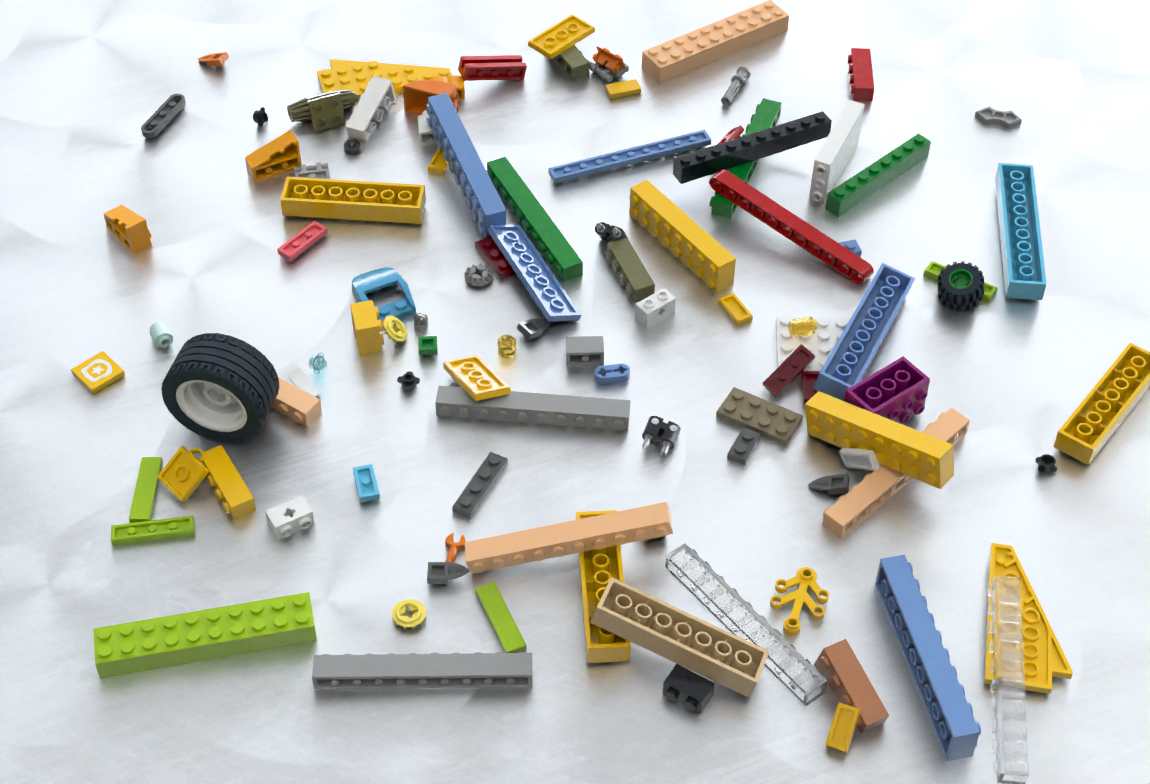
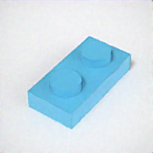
[353,464,380,503]

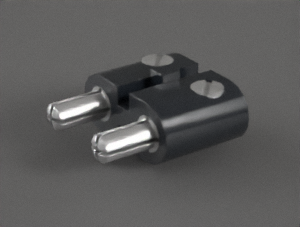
[595,222,628,242]
[642,416,681,456]

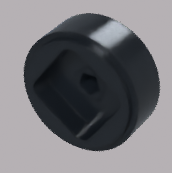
[344,139,361,155]

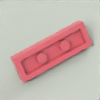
[277,221,328,262]

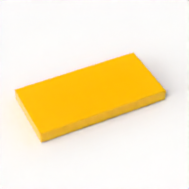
[528,14,595,60]
[443,355,511,401]

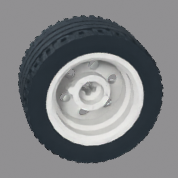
[161,333,280,443]

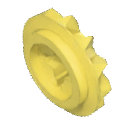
[382,316,408,343]
[392,599,426,629]

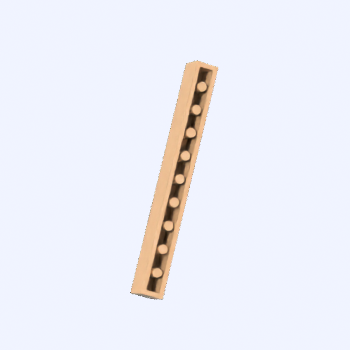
[822,408,970,539]
[465,502,674,574]

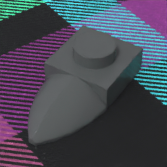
[517,318,551,340]
[808,473,850,495]
[427,562,469,584]

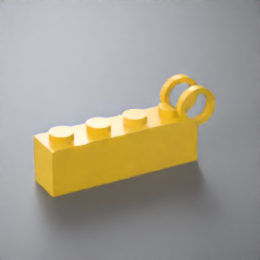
[188,445,256,520]

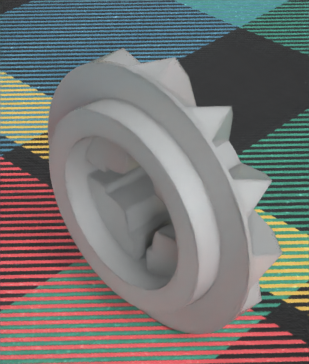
[464,264,493,286]

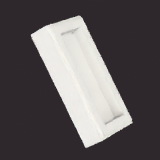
[839,447,880,471]

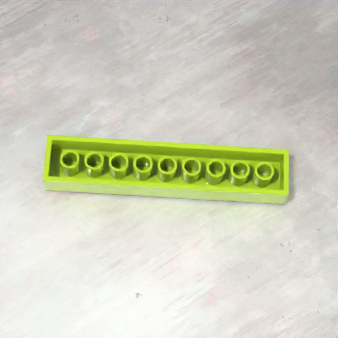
[93,592,317,679]

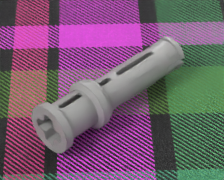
[721,66,751,106]

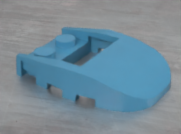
[352,267,417,325]

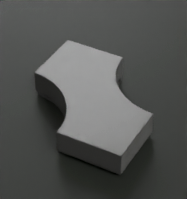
[975,106,1022,129]

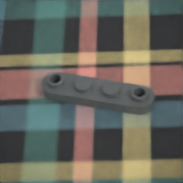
[141,94,186,139]

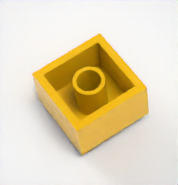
[350,300,384,356]

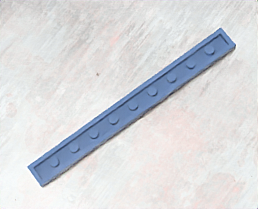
[548,129,712,184]

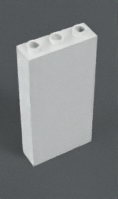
[809,100,865,204]

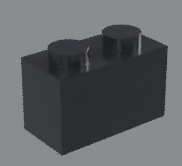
[663,664,715,714]

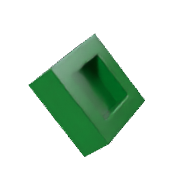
[418,336,438,355]

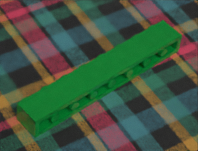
[825,133,931,217]

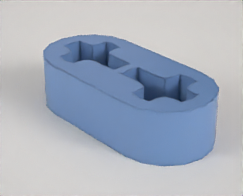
[594,364,630,385]

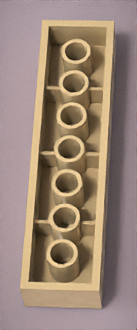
[590,577,769,697]

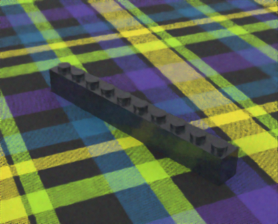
[673,111,832,184]

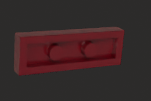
[475,236,516,279]
[762,344,815,397]

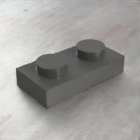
[727,427,761,465]

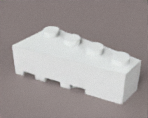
[345,76,397,142]

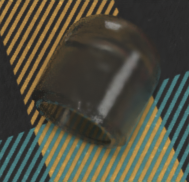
[414,312,429,331]

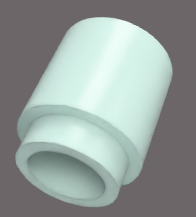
[149,322,173,348]

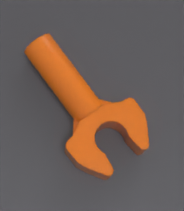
[445,533,466,563]

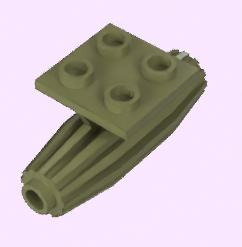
[287,89,357,133]

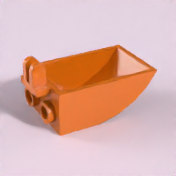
[403,80,459,115]

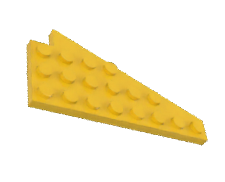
[317,59,453,100]
[984,543,1073,694]

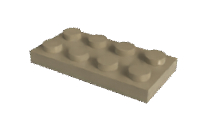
[716,387,803,446]

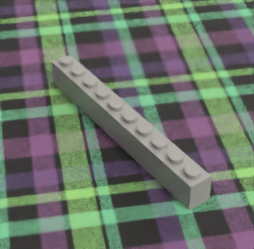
[435,386,631,430]
[312,652,532,689]

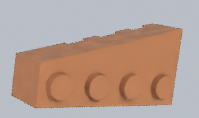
[814,639,890,733]

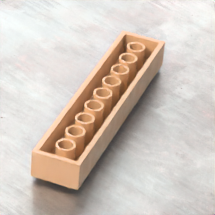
[641,0,789,84]

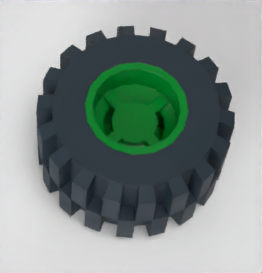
[938,261,984,311]

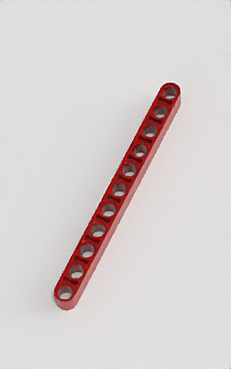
[709,169,874,284]

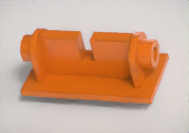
[592,46,626,72]

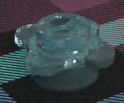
[309,352,327,374]

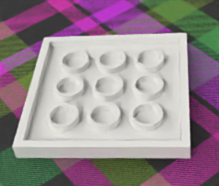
[776,315,850,375]

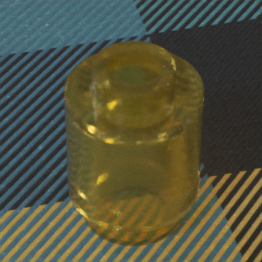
[788,316,817,337]

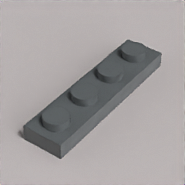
[452,452,508,518]

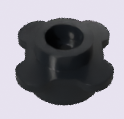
[253,107,269,127]
[397,371,420,390]
[1035,454,1057,473]

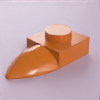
[198,52,229,67]

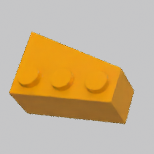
[245,129,302,182]
[103,205,152,255]

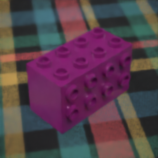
[844,356,930,424]

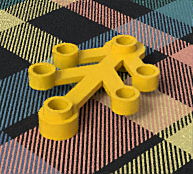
[770,567,829,636]

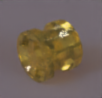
[497,335,516,359]

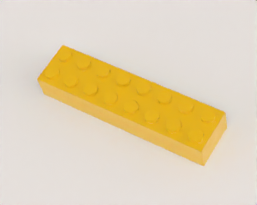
[280,177,426,224]
[629,180,736,293]
[1053,343,1150,465]
[805,391,954,489]
[576,510,631,663]

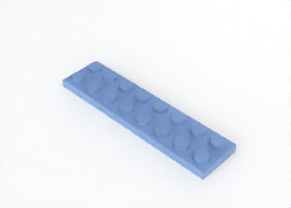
[487,225,581,322]

